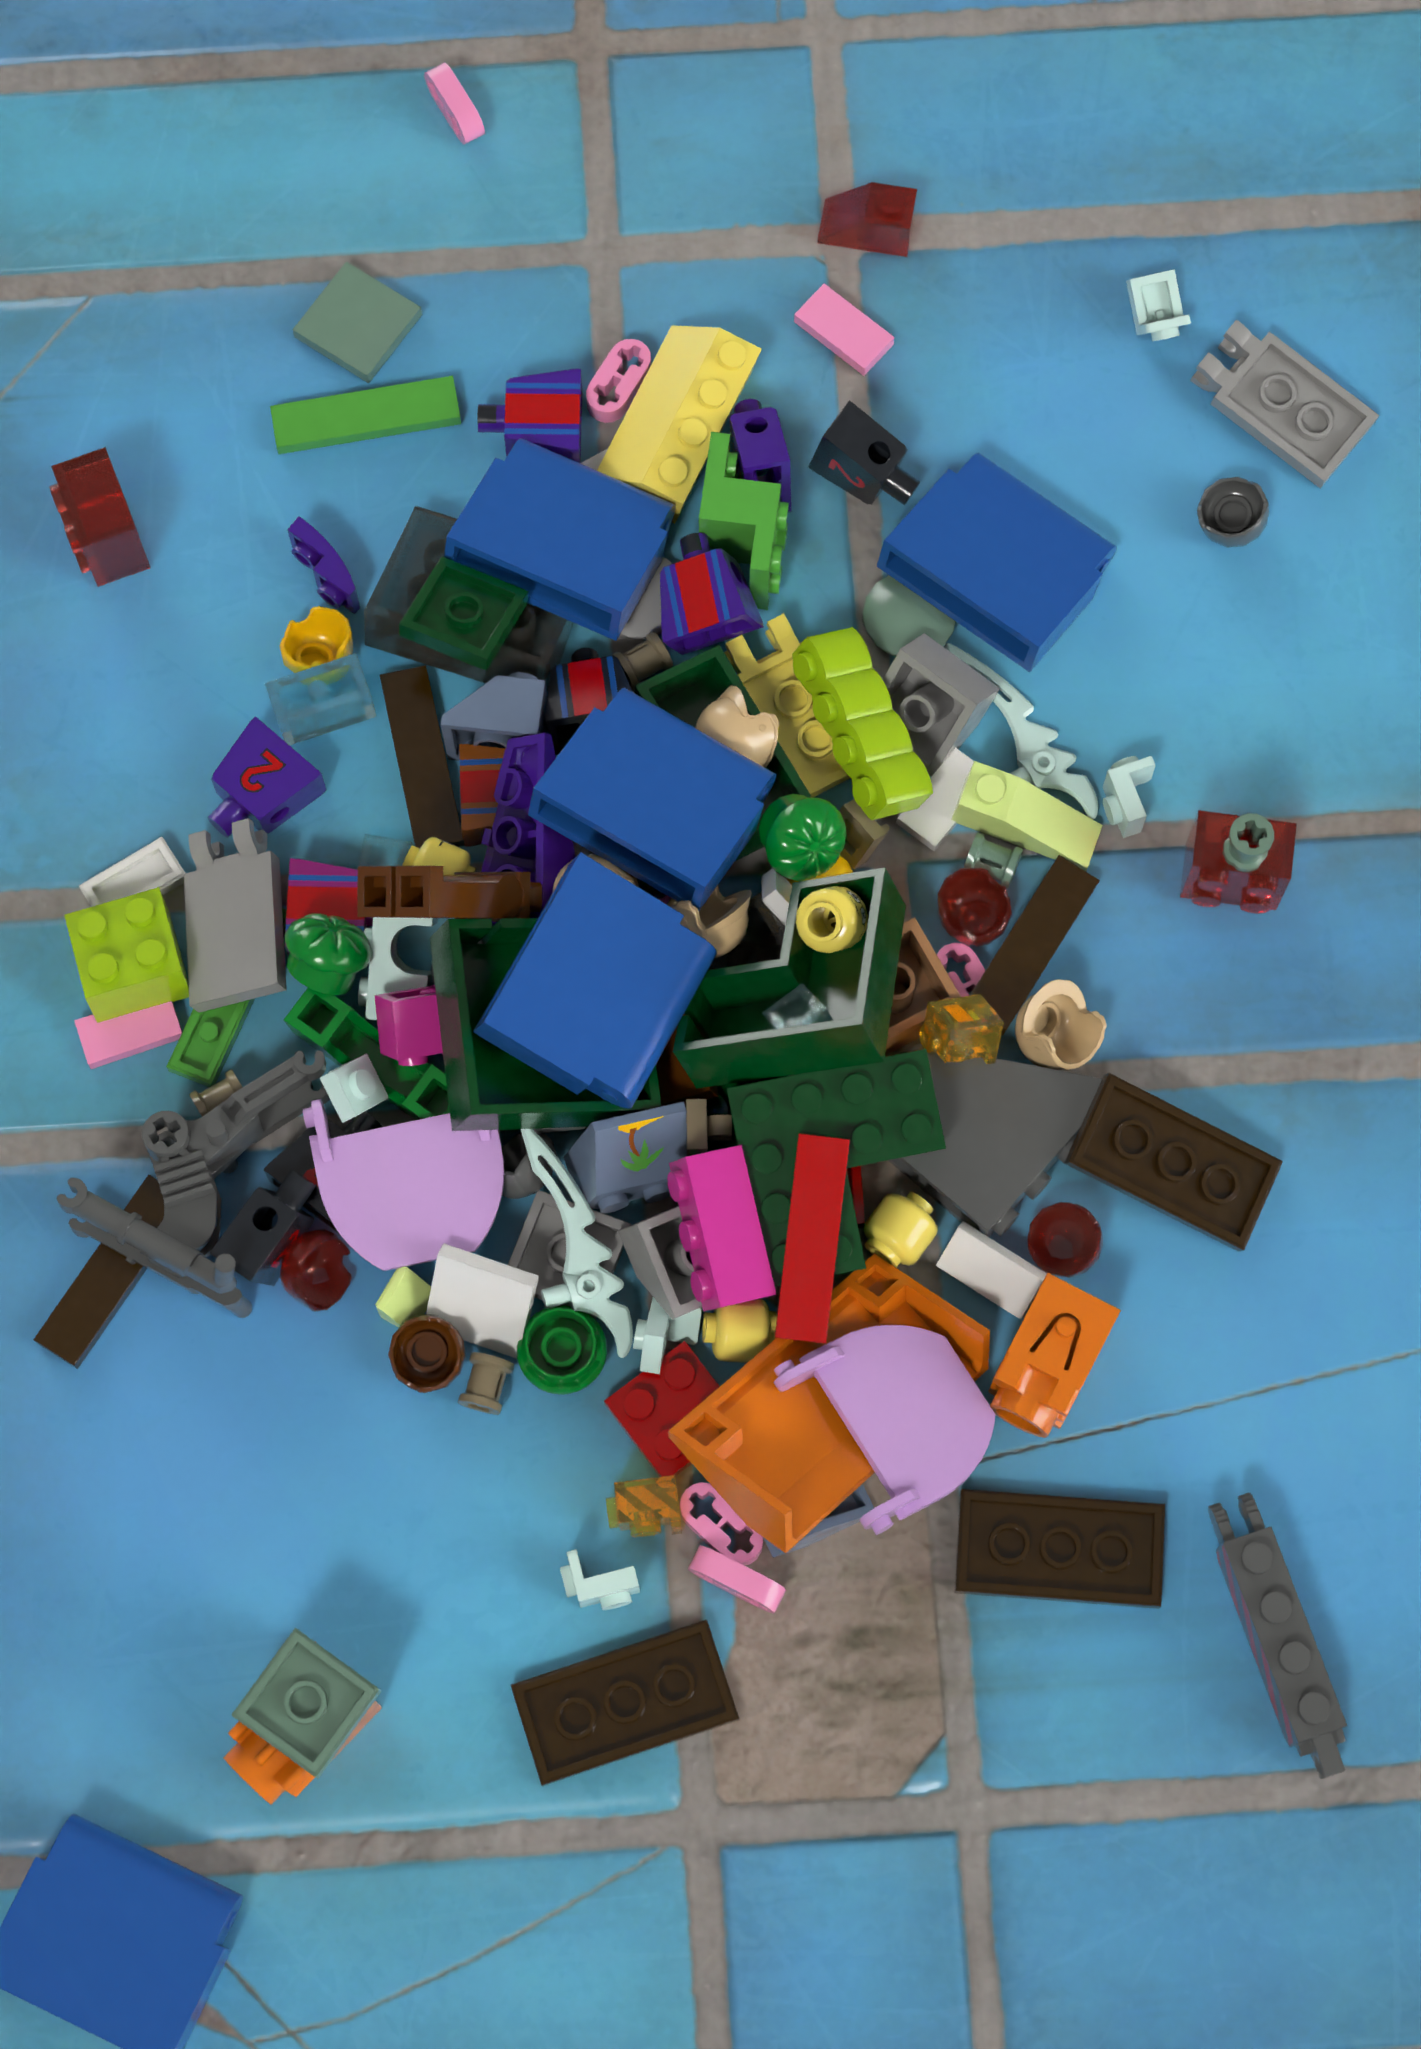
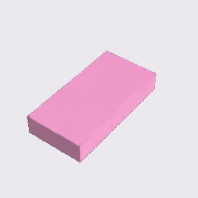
[794,283,894,376]
[74,1001,182,1069]

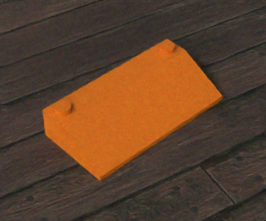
[668,1253,990,1554]

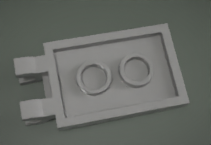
[1190,319,1380,489]
[184,818,287,1013]

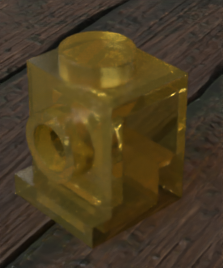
[920,994,1004,1064]
[606,1475,682,1537]

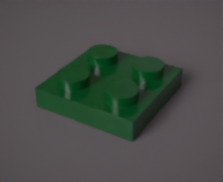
[399,556,528,671]

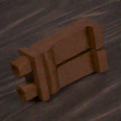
[357,866,542,922]

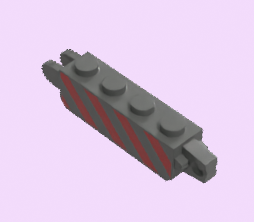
[1208,1492,1347,1779]

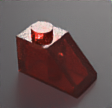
[818,182,917,257]

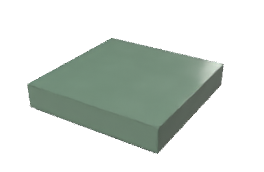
[293,261,422,383]
[231,1628,381,1779]

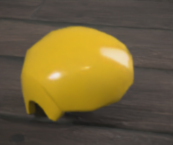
[279,606,353,681]

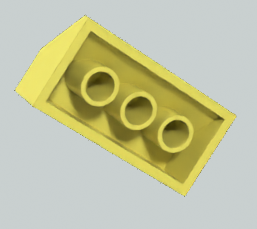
[597,325,762,524]

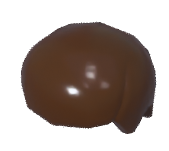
[388,1315,466,1393]

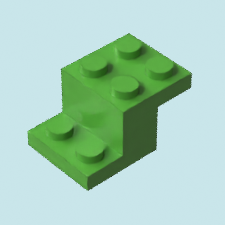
[699,432,789,610]

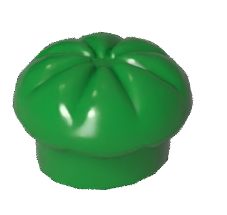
[759,794,847,881]
[285,913,371,995]
[517,1305,607,1395]

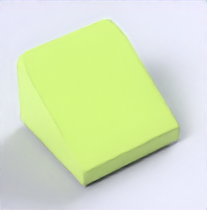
[375,1267,431,1328]

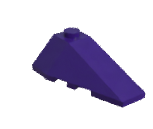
[481,733,576,927]

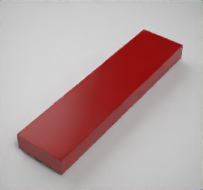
[775,1133,850,1343]

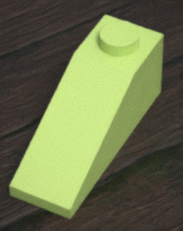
[951,761,1103,871]

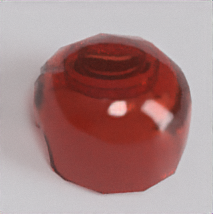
[937,867,1012,947]
[1027,1202,1103,1279]
[280,1229,352,1312]

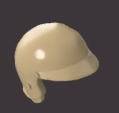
[695,686,779,767]
[667,885,752,958]
[1015,979,1107,1070]

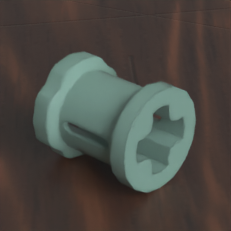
[1223,813,1274,872]
[963,832,1023,889]

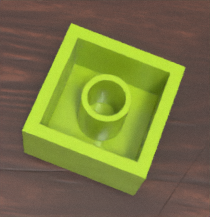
[64,887,189,1023]

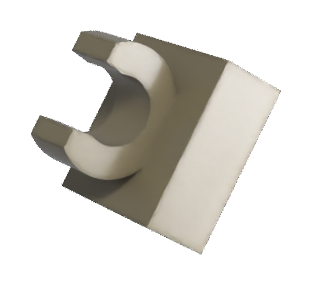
[839,799,890,869]
[686,1099,732,1156]

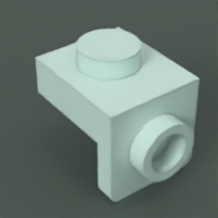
[1126,269,1191,342]
[1103,756,1156,838]
[320,1053,389,1123]
[633,1297,702,1374]
[560,1549,640,1610]

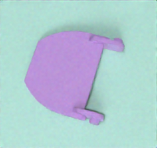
[303,1099,504,1271]
[774,1325,996,1535]

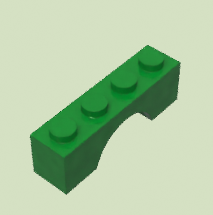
[284,988,450,1120]

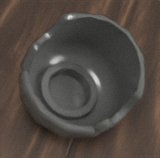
[1197,477,1269,548]
[502,1132,557,1199]

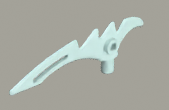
[944,643,1098,819]
[521,1129,633,1358]

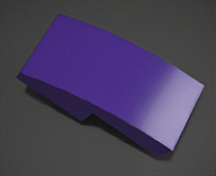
[287,516,361,614]

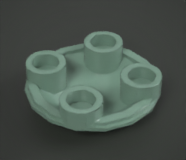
[862,576,956,656]

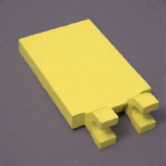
[724,613,850,797]

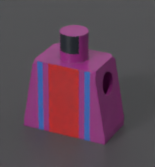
[284,858,373,957]

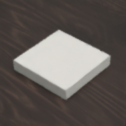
[426,1243,539,1358]

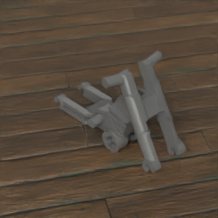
[57,1051,330,1318]

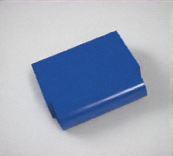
[444,438,676,641]
[876,453,1117,672]
[528,688,776,911]
[473,852,717,1109]
[0,1814,243,2049]

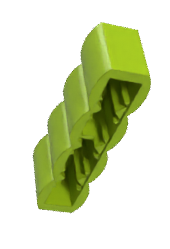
[792,627,933,820]

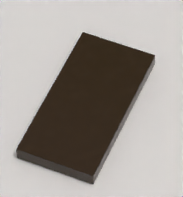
[1064,1073,1283,1252]
[954,1489,1165,1609]
[510,1619,740,1787]

